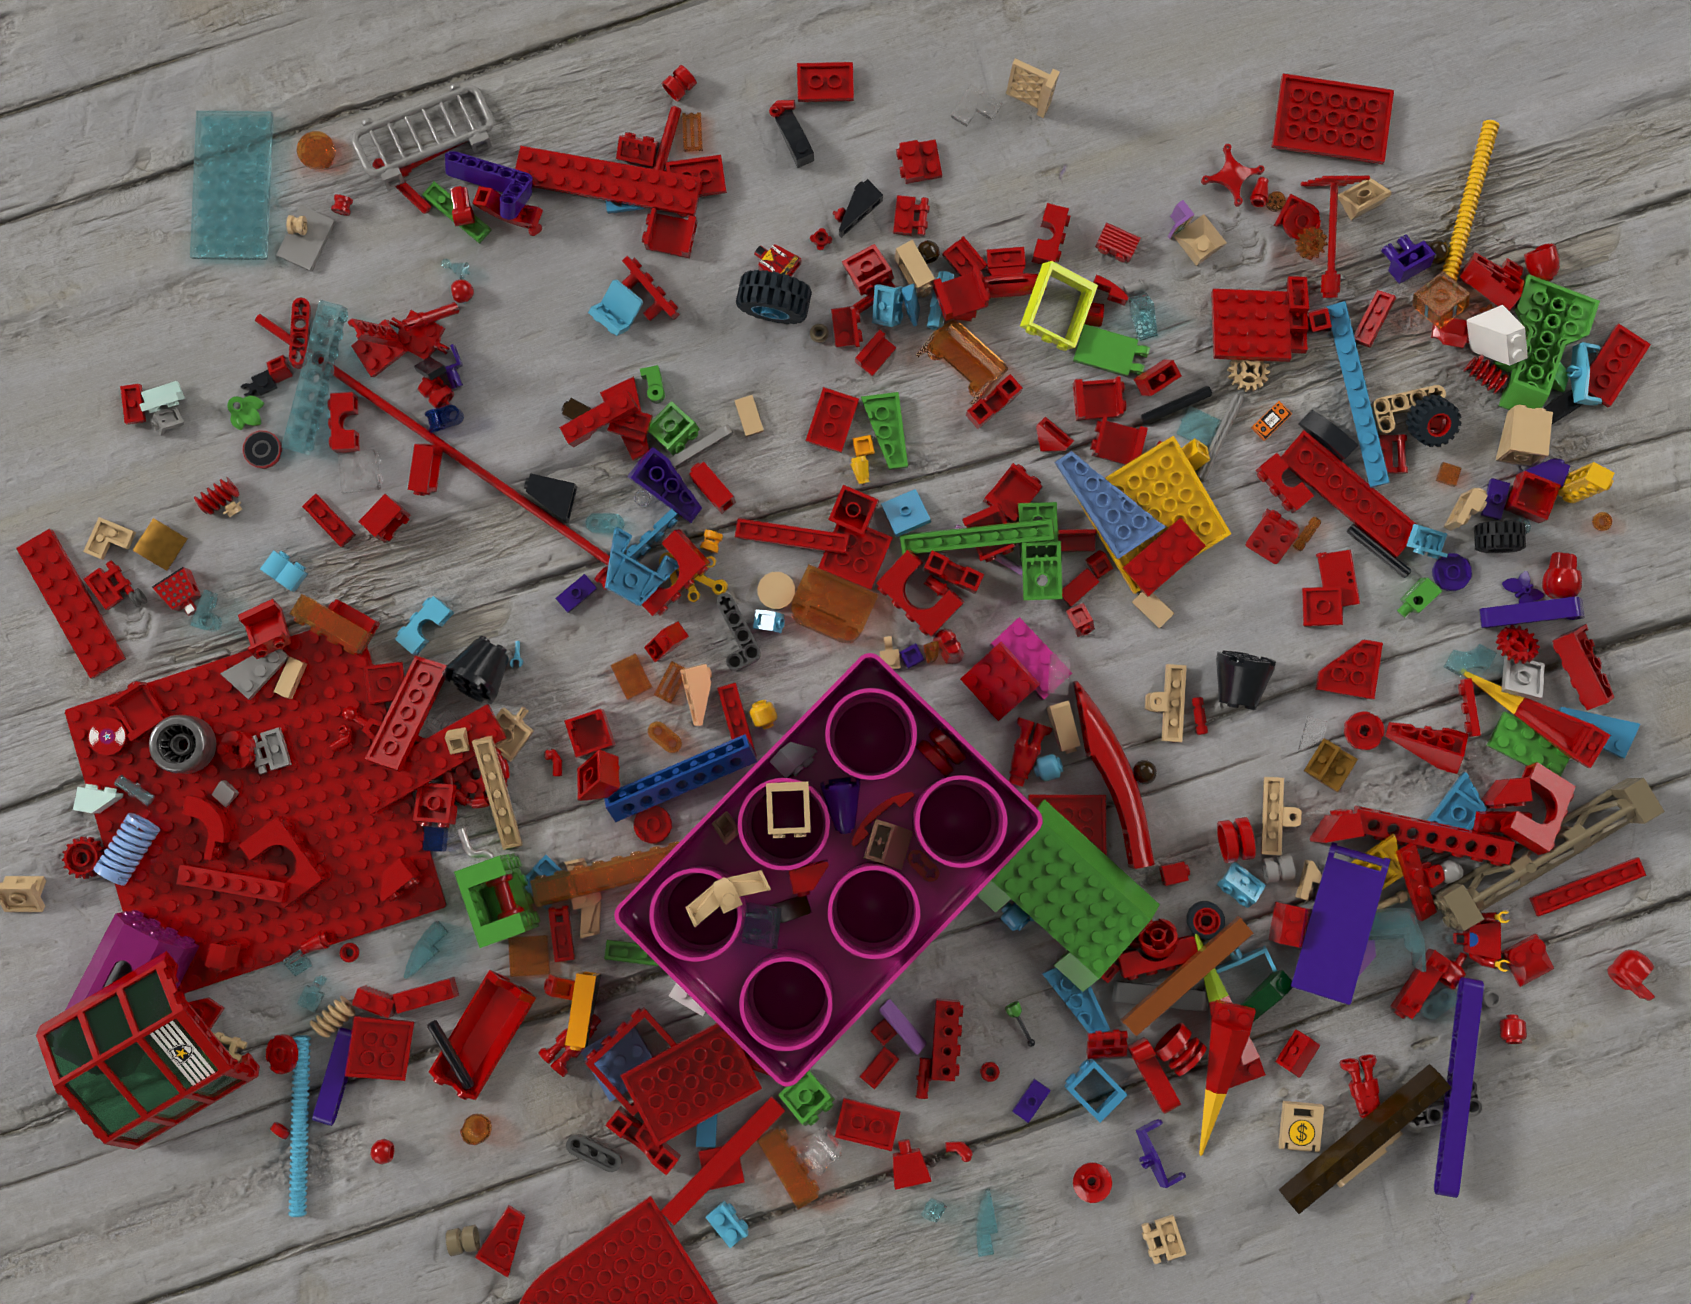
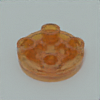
[297,131,336,170]

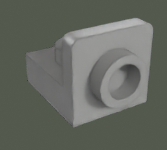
[151,406,184,436]

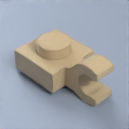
[879,636,901,669]

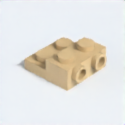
[1444,488,1488,530]

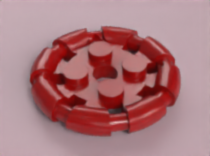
[442,746,510,809]

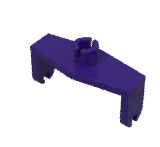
[1136,1119,1186,1188]

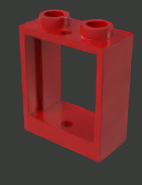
[408,443,443,496]
[689,461,736,514]

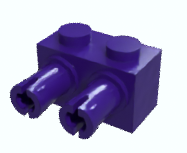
[1381,234,1435,284]

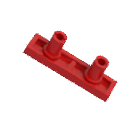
[621,256,680,321]

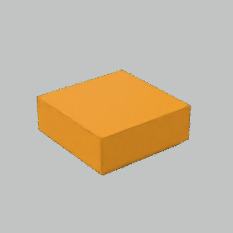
[852,435,875,457]

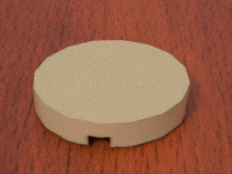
[757,572,795,610]

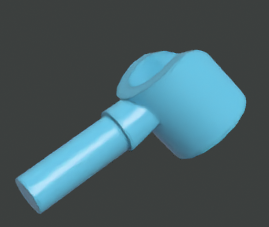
[510,641,523,668]

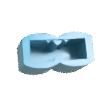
[260,550,308,592]

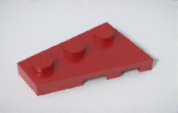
[475,1205,525,1278]

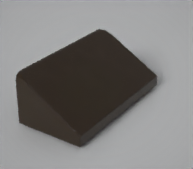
[768,895,812,926]

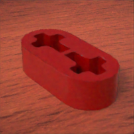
[907,849,940,882]

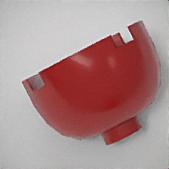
[1139,919,1178,959]

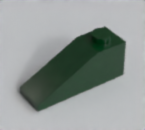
[1240,970,1293,1022]

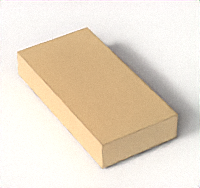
[734,395,764,437]

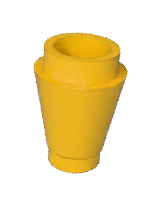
[850,455,870,484]

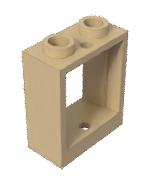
[895,240,935,298]
[766,782,811,838]

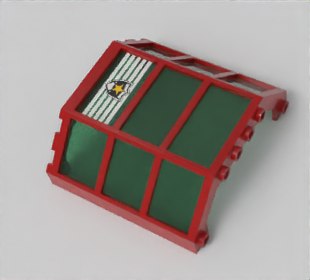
[36,951,260,1150]

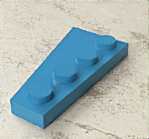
[1558,707,1641,758]

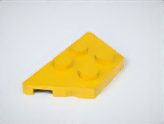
[1351,833,1403,890]

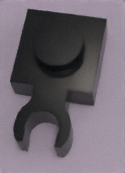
[241,370,278,397]

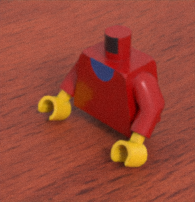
[1453,910,1511,972]

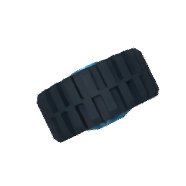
[736,270,812,324]

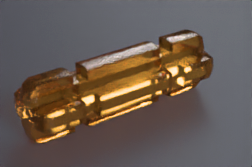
[1293,517,1321,551]

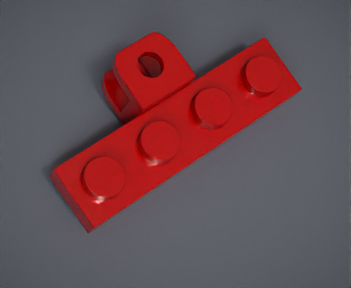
[1396,843,1445,921]

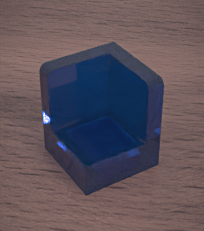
[423,827,448,852]

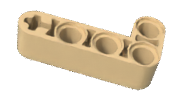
[1371,385,1446,435]

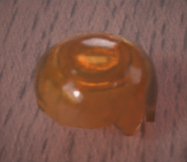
[460,1113,492,1145]

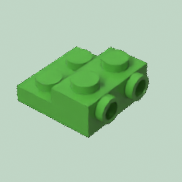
[648,401,700,456]
[778,1070,835,1126]

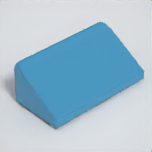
[901,284,920,327]

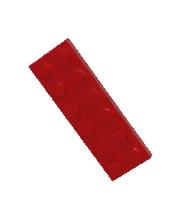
[365,655,447,772]

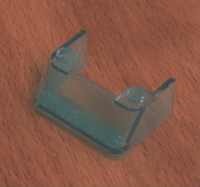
[1365,908,1426,972]

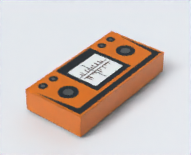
[1251,401,1292,441]

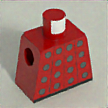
[152,567,201,616]

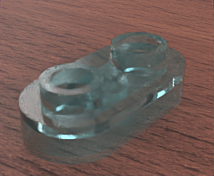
[586,513,625,533]
[1420,987,1457,1019]

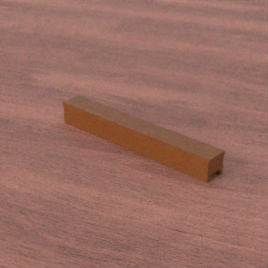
[1120,916,1253,1036]

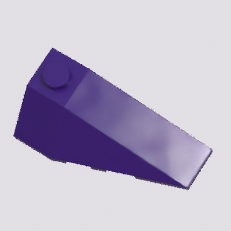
[627,447,702,523]

